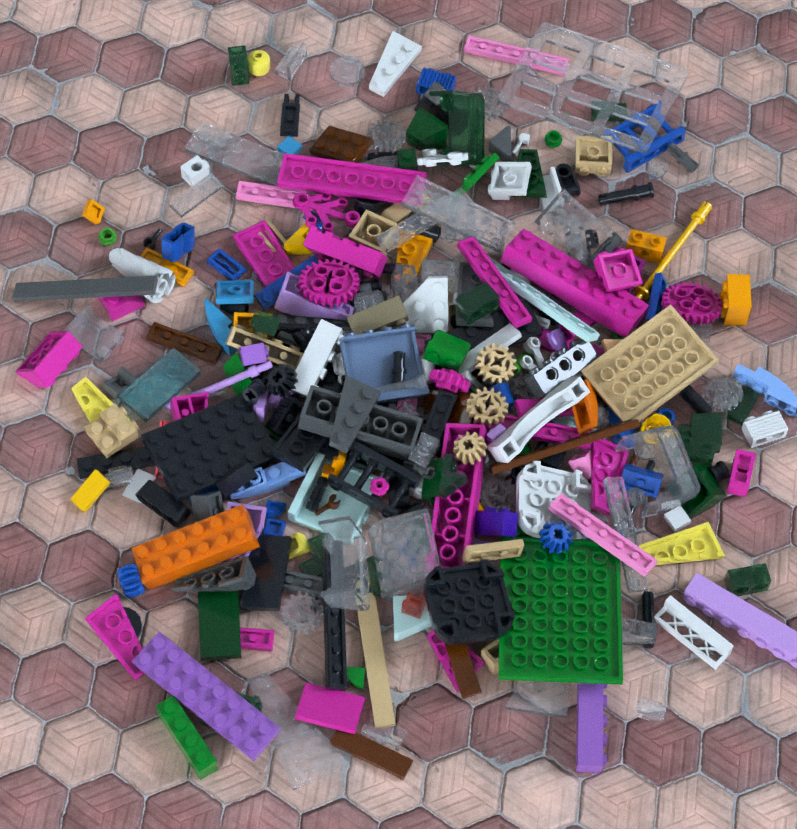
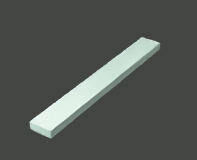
[488,256,600,343]

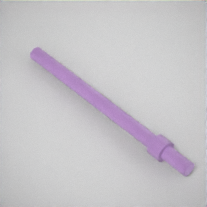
[166,360,273,411]

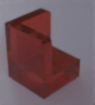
[401,592,426,619]

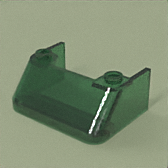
[429,90,485,166]

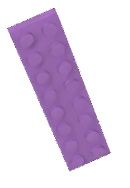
[132,631,281,762]

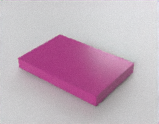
[295,682,365,734]

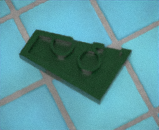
[512,149,547,198]

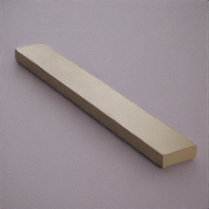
[352,575,395,729]

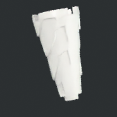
[109,248,176,303]

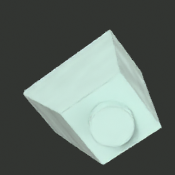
[393,596,432,641]

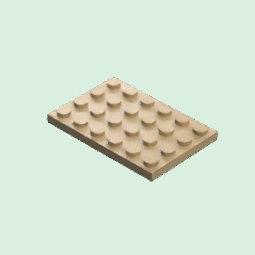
[581,305,719,422]

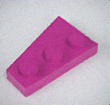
[426,630,485,693]

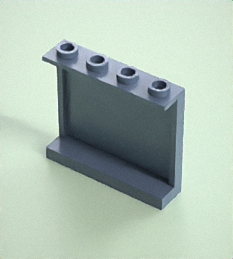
[339,324,429,404]

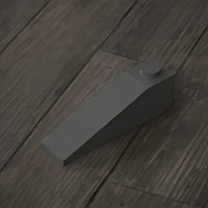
[171,556,256,592]

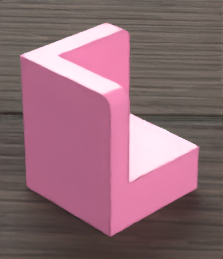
[568,449,592,479]

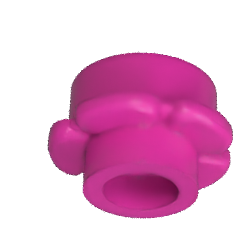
[370,477,389,496]

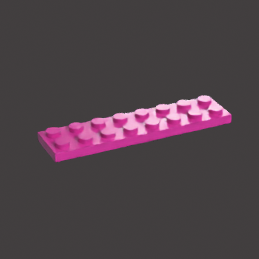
[277,153,427,206]

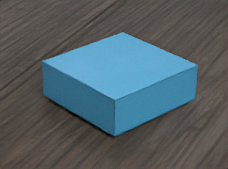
[277,136,302,155]

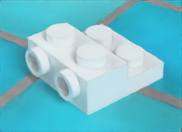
[488,162,532,200]

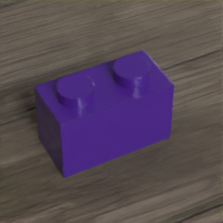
[474,507,518,537]

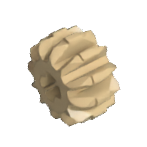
[453,432,487,465]

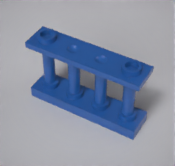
[603,102,686,173]

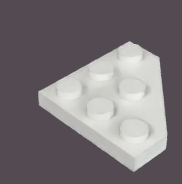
[393,276,449,333]

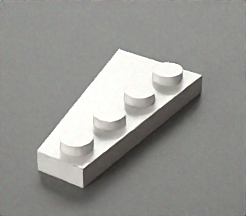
[369,31,422,97]

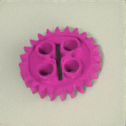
[299,259,360,308]
[661,281,723,326]

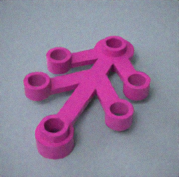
[293,192,360,233]

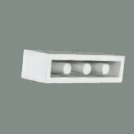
[291,319,344,398]

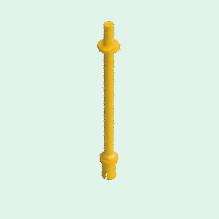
[635,201,712,300]

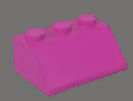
[15,331,83,388]

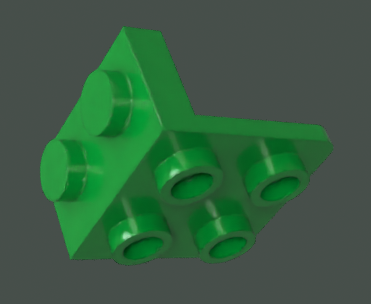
[423,330,471,373]

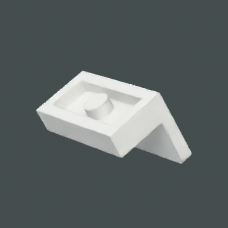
[540,167,563,210]

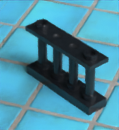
[328,440,420,521]

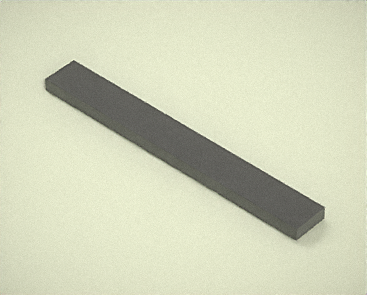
[12,275,158,302]

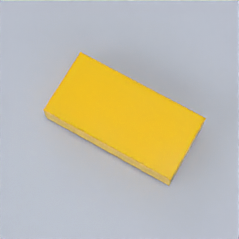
[71,469,111,512]

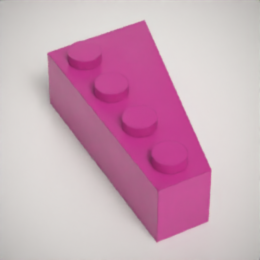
[303,225,388,278]

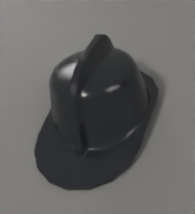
[351,197,389,218]

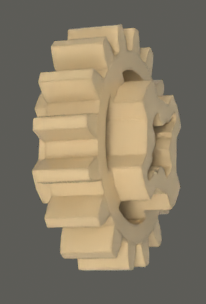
[475,343,517,385]
[466,387,508,428]

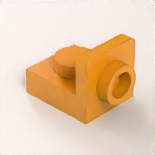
[321,451,347,479]

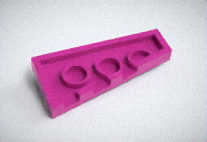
[591,438,629,516]

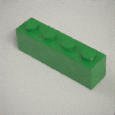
[156,696,218,780]

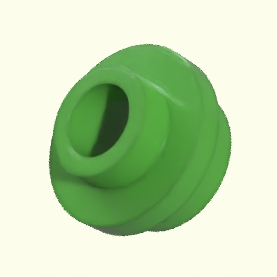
[98,228,117,246]

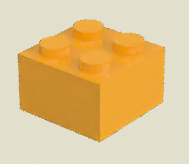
[719,274,752,326]

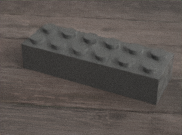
[298,385,423,462]

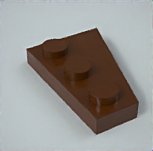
[421,390,476,424]

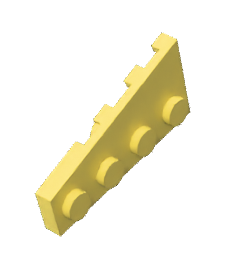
[71,377,130,423]
[638,522,725,565]

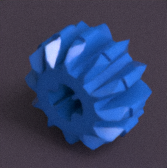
[539,520,573,555]
[117,563,145,598]

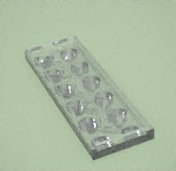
[184,121,284,186]
[401,175,516,253]

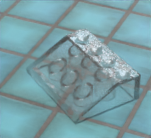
[367,508,440,602]

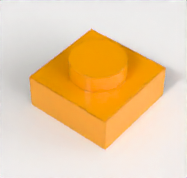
[82,199,105,225]

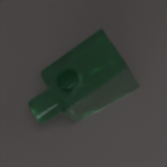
[678,412,722,453]

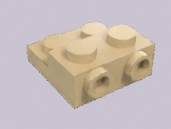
[575,136,612,177]
[84,403,139,458]

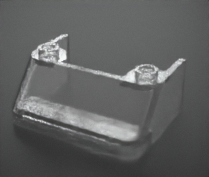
[615,425,700,518]
[318,516,370,611]

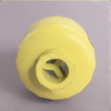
[247,50,270,76]

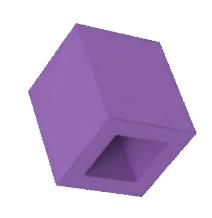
[239,343,269,366]

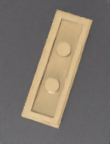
[462,539,525,563]

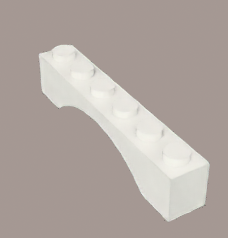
[487,376,590,463]

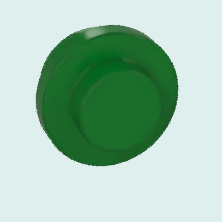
[544,130,562,148]

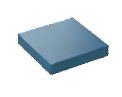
[216,280,254,304]

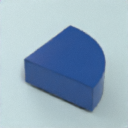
[265,500,287,518]

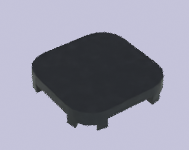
[424,559,515,645]

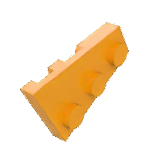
[395,228,433,286]

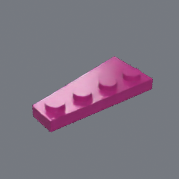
[85,593,145,682]

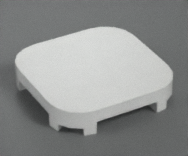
[516,461,591,540]

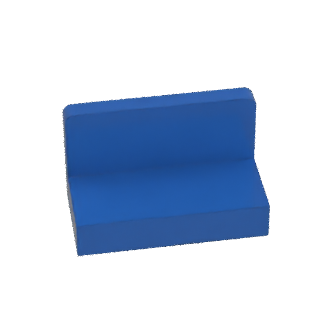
[619,464,664,498]

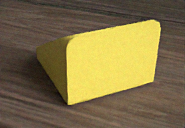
[289,532,311,559]

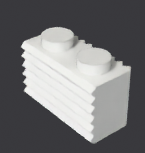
[741,410,788,448]

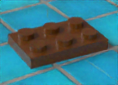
[309,126,373,163]

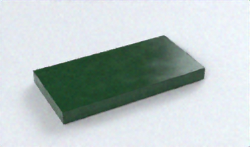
[198,591,242,661]

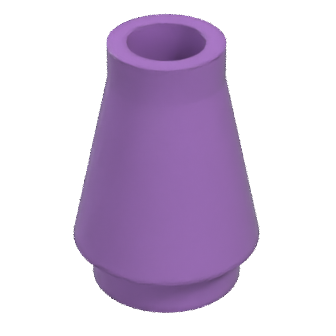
[546,328,567,352]

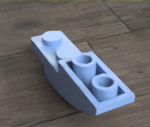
[732,364,797,417]
[230,462,307,499]

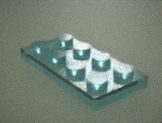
[119,348,201,422]

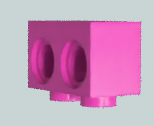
[726,449,756,497]

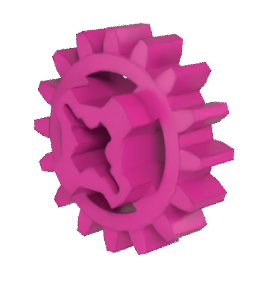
[428,368,470,394]

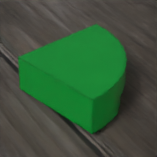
[347,667,365,690]

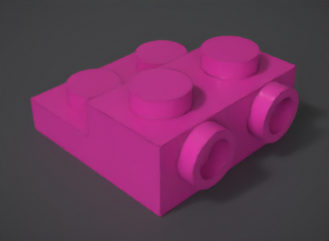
[593,248,643,292]

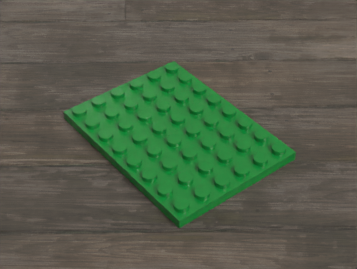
[498,536,623,685]

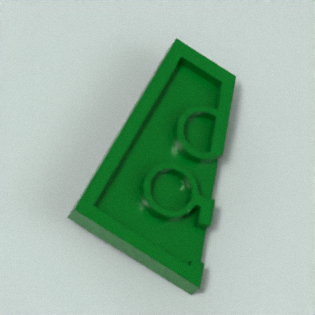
[450,152,500,202]

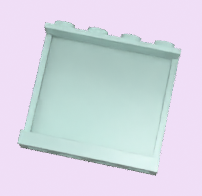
[288,453,384,546]

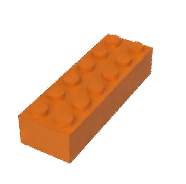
[132,504,260,590]

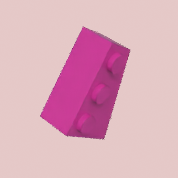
[170,392,209,422]

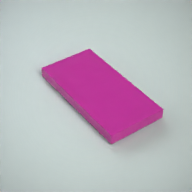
[232,220,295,288]

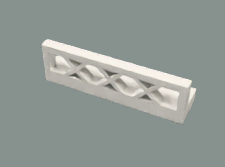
[654,595,733,670]

